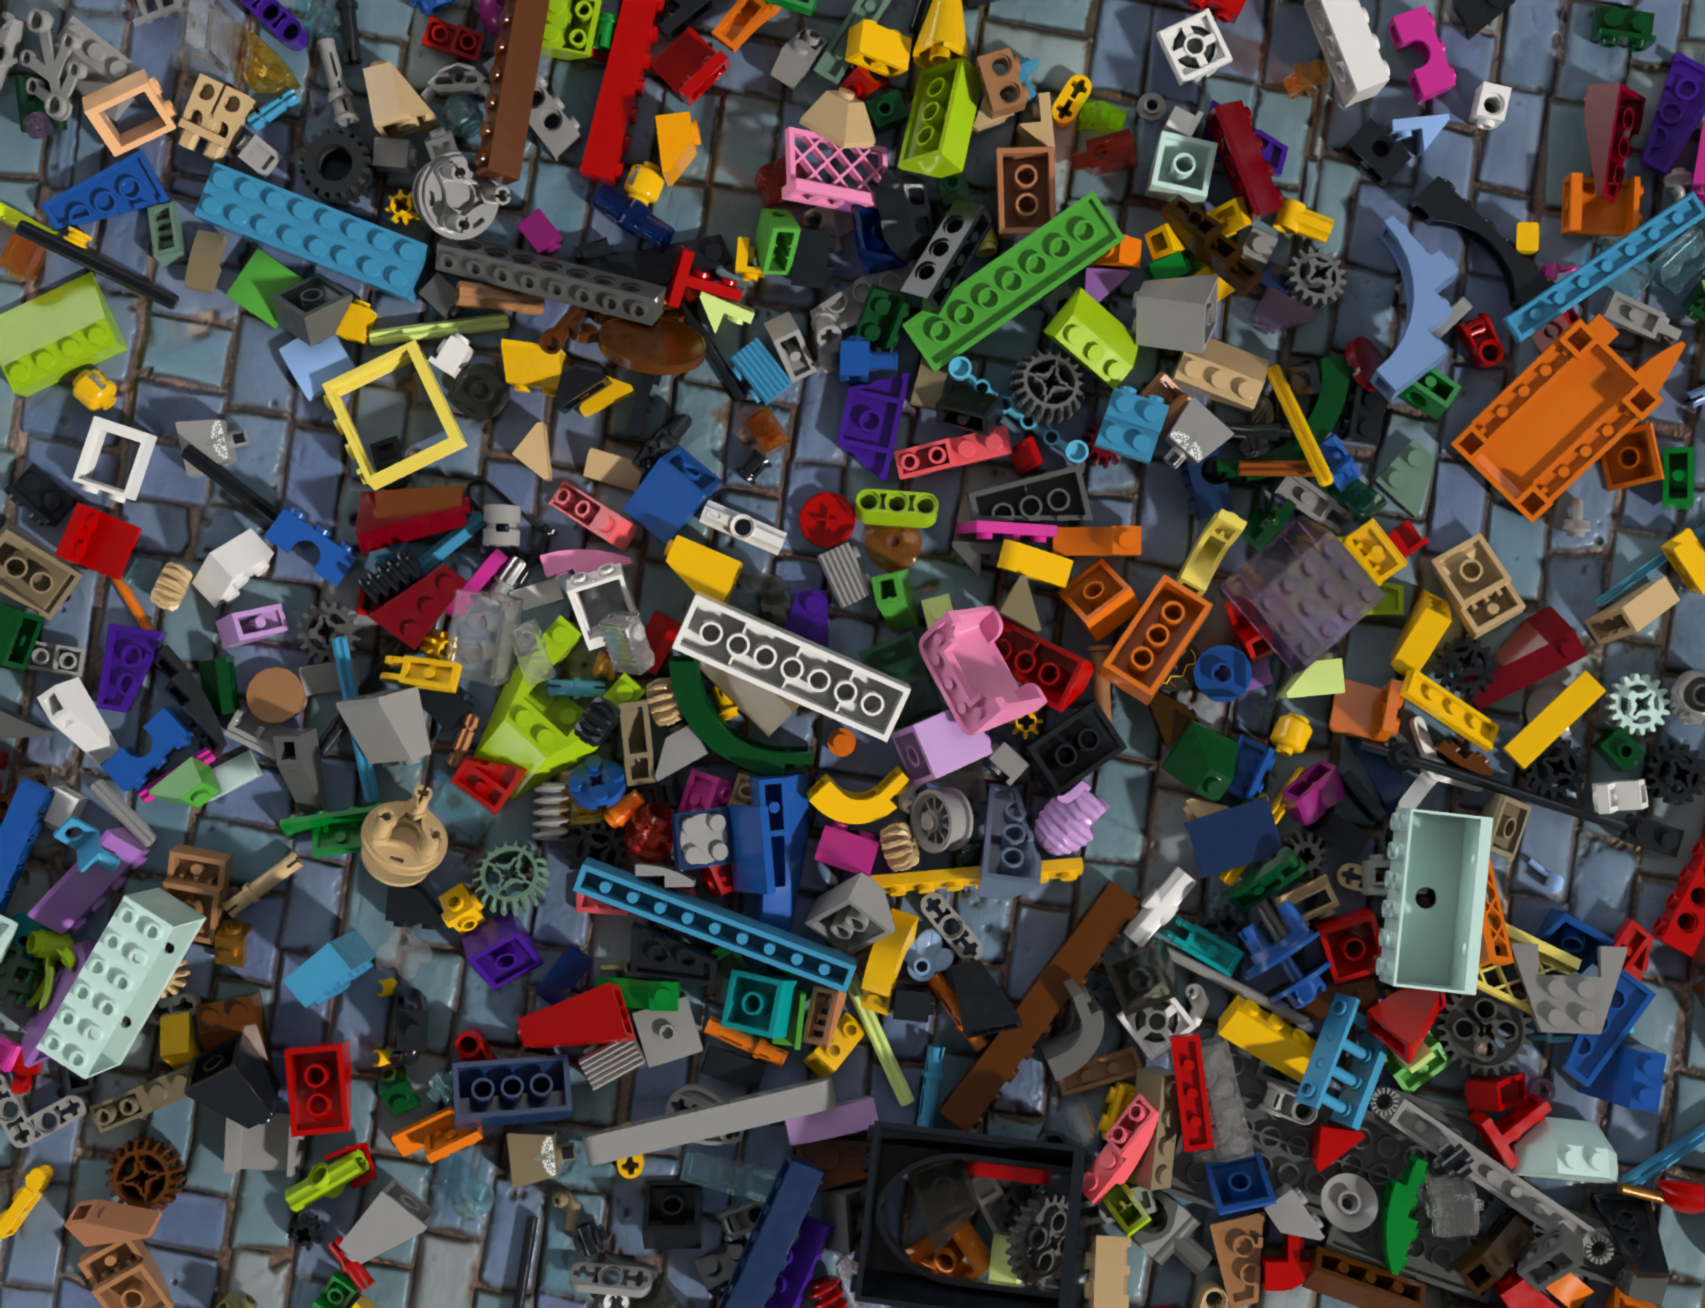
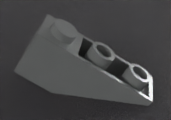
[273,728,327,812]

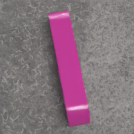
[445,549,509,621]

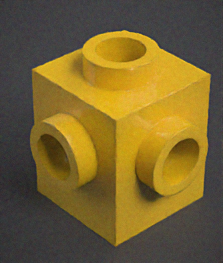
[438,882,486,935]

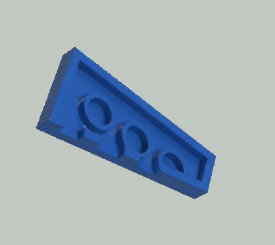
[1562,969,1656,1087]

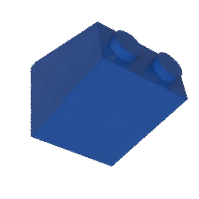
[623,445,723,545]
[1577,1041,1667,1113]

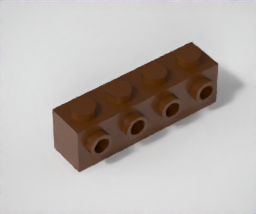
[1302,1246,1426,1308]

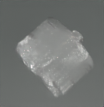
[1425,1176,1484,1238]

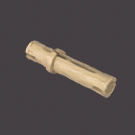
[222,851,304,918]

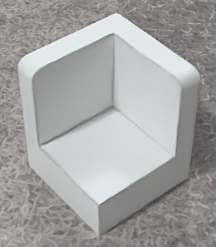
[1162,106,1204,137]

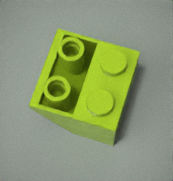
[540,0,602,60]

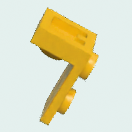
[802,1013,866,1078]

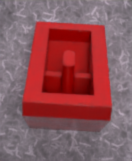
[1310,1121,1366,1172]

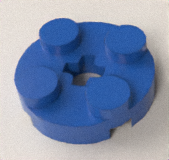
[1193,644,1252,702]
[567,755,626,810]

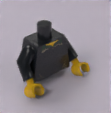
[373,978,429,1067]

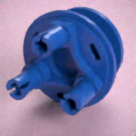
[1237,899,1332,1009]

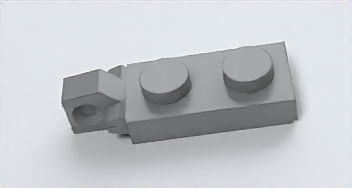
[1601,290,1682,344]

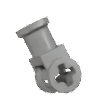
[811,311,842,373]

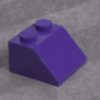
[460,910,544,990]

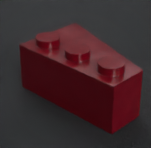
[366,562,467,650]

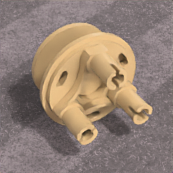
[361,785,448,887]

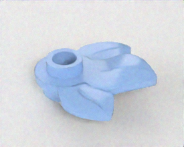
[904,927,954,982]

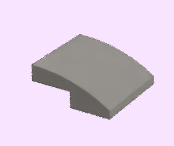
[635,862,697,887]

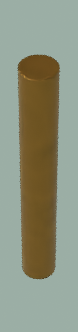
[1616,1182,1669,1206]

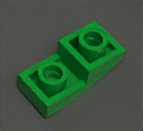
[310,1270,358,1308]

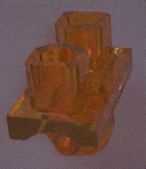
[1281,60,1329,100]

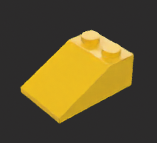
[501,339,571,397]

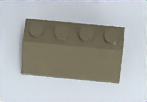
[688,655,801,738]

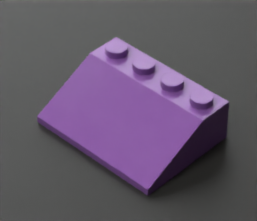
[21,938,97,1068]

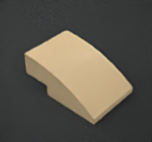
[1430,532,1526,640]

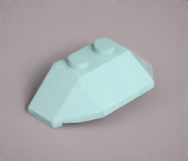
[1512,1117,1619,1184]

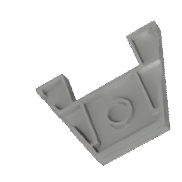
[1510,943,1627,1035]

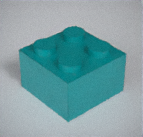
[721,969,797,1039]

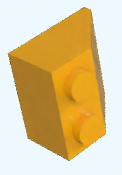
[655,111,701,186]

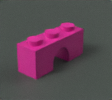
[1386,5,1456,104]

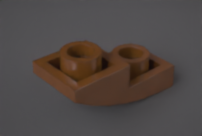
[1432,740,1494,776]

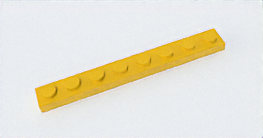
[870,857,1084,896]

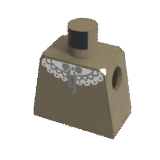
[507,1128,576,1188]

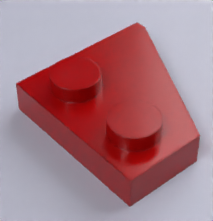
[450,756,528,814]
[1594,918,1654,982]

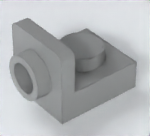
[235,133,283,179]

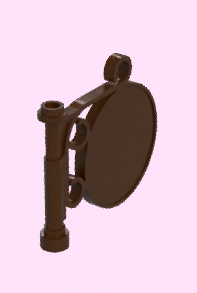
[539,305,706,375]

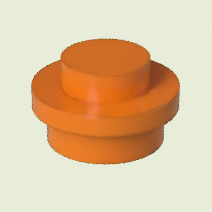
[827,728,856,757]

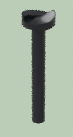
[516,523,558,585]

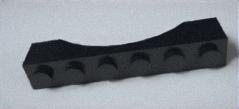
[1408,175,1555,310]

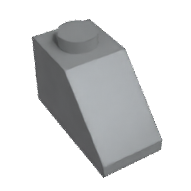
[763,311,817,383]
[655,721,709,782]

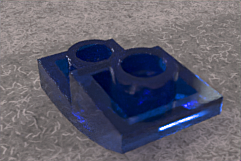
[534,943,594,1005]

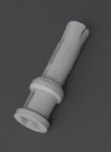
[317,38,360,127]

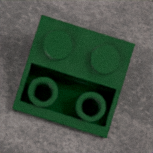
[0,602,45,671]

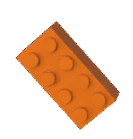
[1099,574,1213,706]

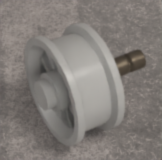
[910,787,980,853]

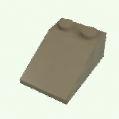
[0,521,83,621]

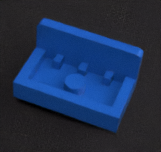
[1226,735,1276,801]

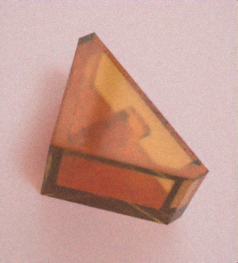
[744,406,791,458]

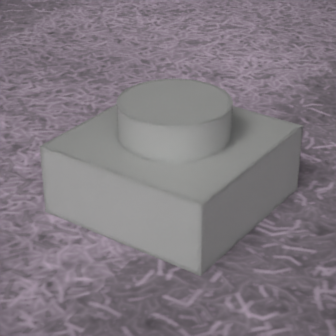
[1242,227,1278,267]

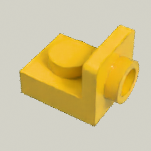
[735,237,765,282]

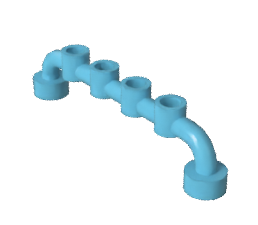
[948,356,1089,464]

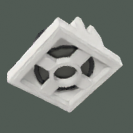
[1156,8,1233,86]
[1116,980,1198,1062]

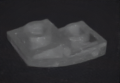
[508,619,556,687]

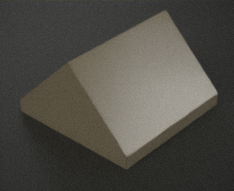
[998,574,1041,633]
[1481,792,1532,860]

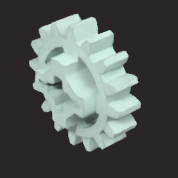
[1604,673,1671,735]

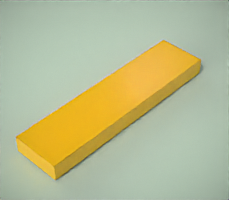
[1399,668,1500,752]
[1502,670,1606,770]

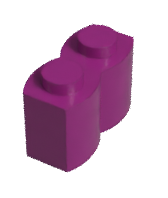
[1282,760,1346,826]

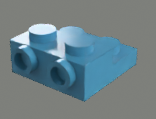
[1094,385,1169,464]

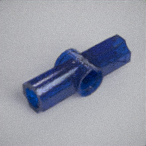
[591,183,675,251]

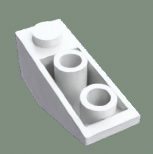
[37,677,120,765]

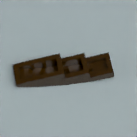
[1160,194,1264,296]

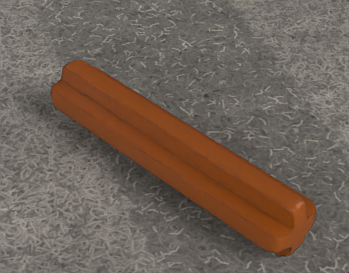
[1237,460,1315,477]

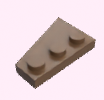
[1208,1209,1265,1308]

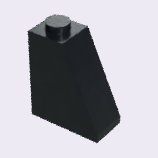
[951,958,1024,1039]

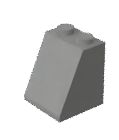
[1132,274,1219,354]
[336,687,431,767]
[339,1178,438,1264]

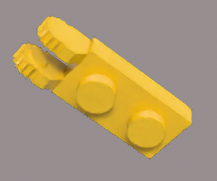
[379,655,463,693]
[0,1164,56,1240]

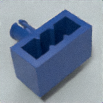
[840,336,898,384]

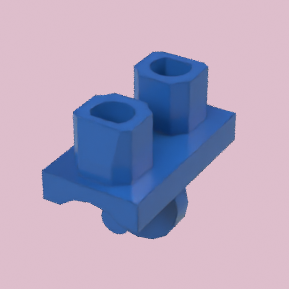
[1318,433,1362,492]

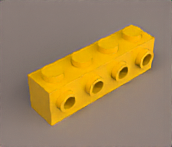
[1218,995,1317,1083]

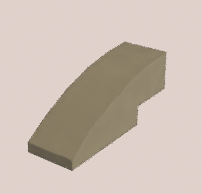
[618,699,656,786]

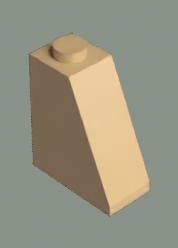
[1584,576,1680,646]

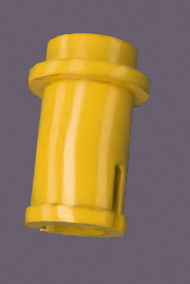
[711,686,739,721]

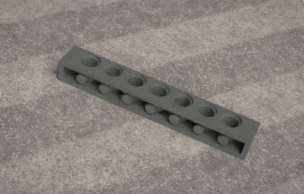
[435,237,666,326]

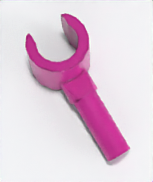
[1540,262,1580,281]

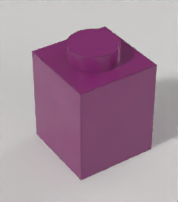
[517,208,564,256]

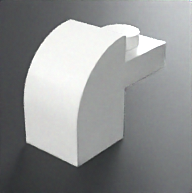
[1592,778,1649,814]

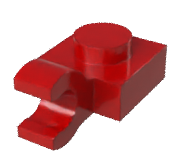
[11,1041,43,1094]

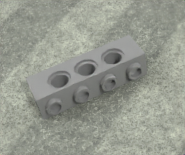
[483,55,583,161]

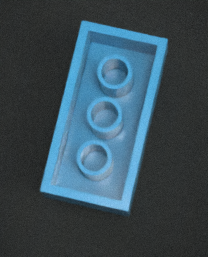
[283,930,377,1008]

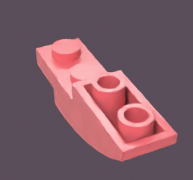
[894,425,1013,480]
[1082,1093,1159,1205]

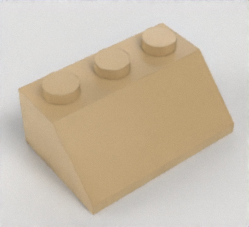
[1171,338,1269,414]

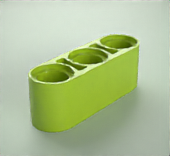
[855,489,939,528]

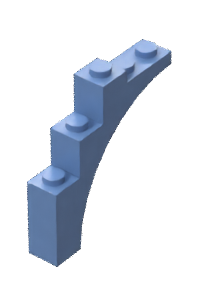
[1370,215,1459,402]

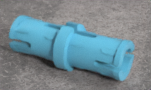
[546,677,606,700]

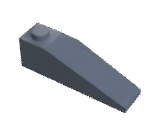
[977,783,1042,900]

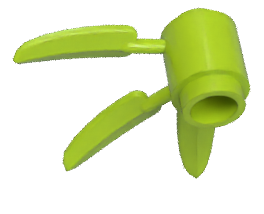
[26,929,76,1010]

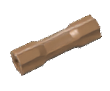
[455,281,545,316]

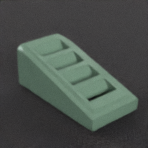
[147,201,189,266]

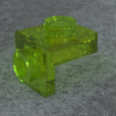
[1078,100,1127,140]

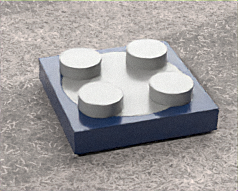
[671,806,732,871]

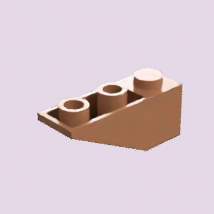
[64,1199,162,1247]

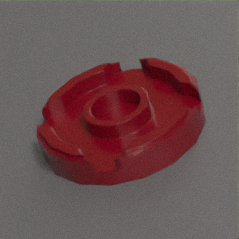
[1345,336,1384,392]

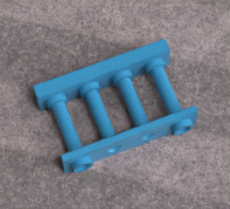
[1294,993,1389,1131]

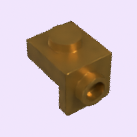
[215,919,251,968]

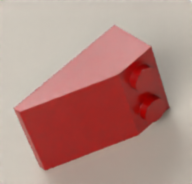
[284,1040,352,1137]

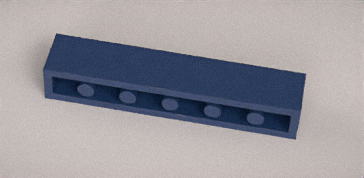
[717,1152,824,1308]

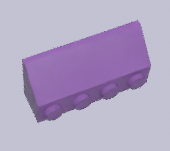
[27,826,151,935]

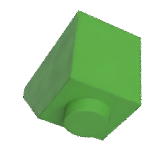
[148,756,220,808]

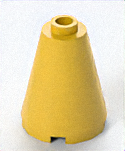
[913,0,969,70]

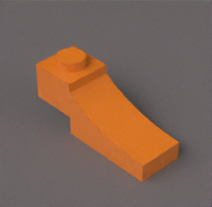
[711,0,782,54]
[1052,526,1141,557]

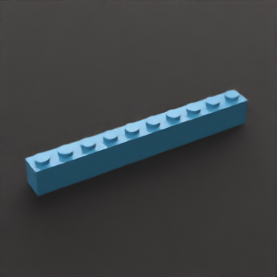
[573,857,857,993]

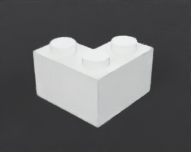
[192,528,274,608]

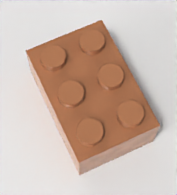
[994,146,1056,241]

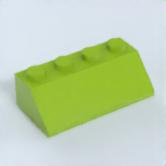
[897,56,982,178]

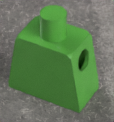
[754,208,801,275]

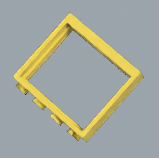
[322,340,468,490]

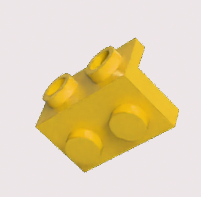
[1341,517,1408,589]

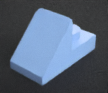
[1386,114,1450,157]

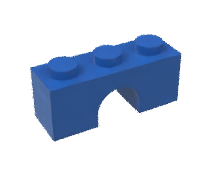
[264,506,357,586]
[101,707,193,792]

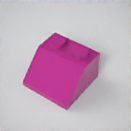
[814,820,880,876]

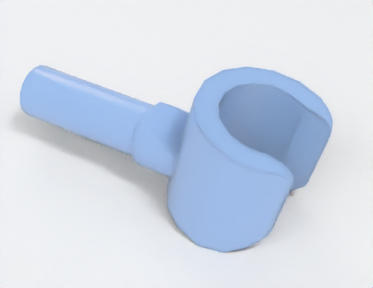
[1527,858,1564,892]

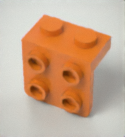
[1328,678,1404,745]

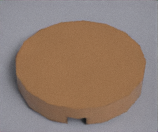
[246,667,305,725]

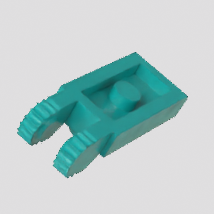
[1161,915,1244,978]

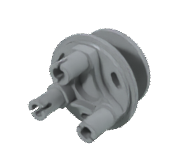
[412,152,511,240]

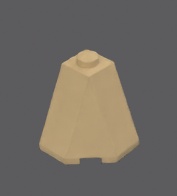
[363,60,441,139]

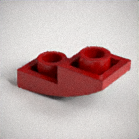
[421,16,485,62]

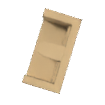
[1269,873,1340,930]

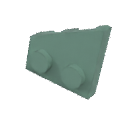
[1373,439,1435,518]

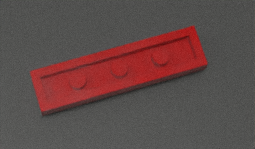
[1169,1032,1214,1152]

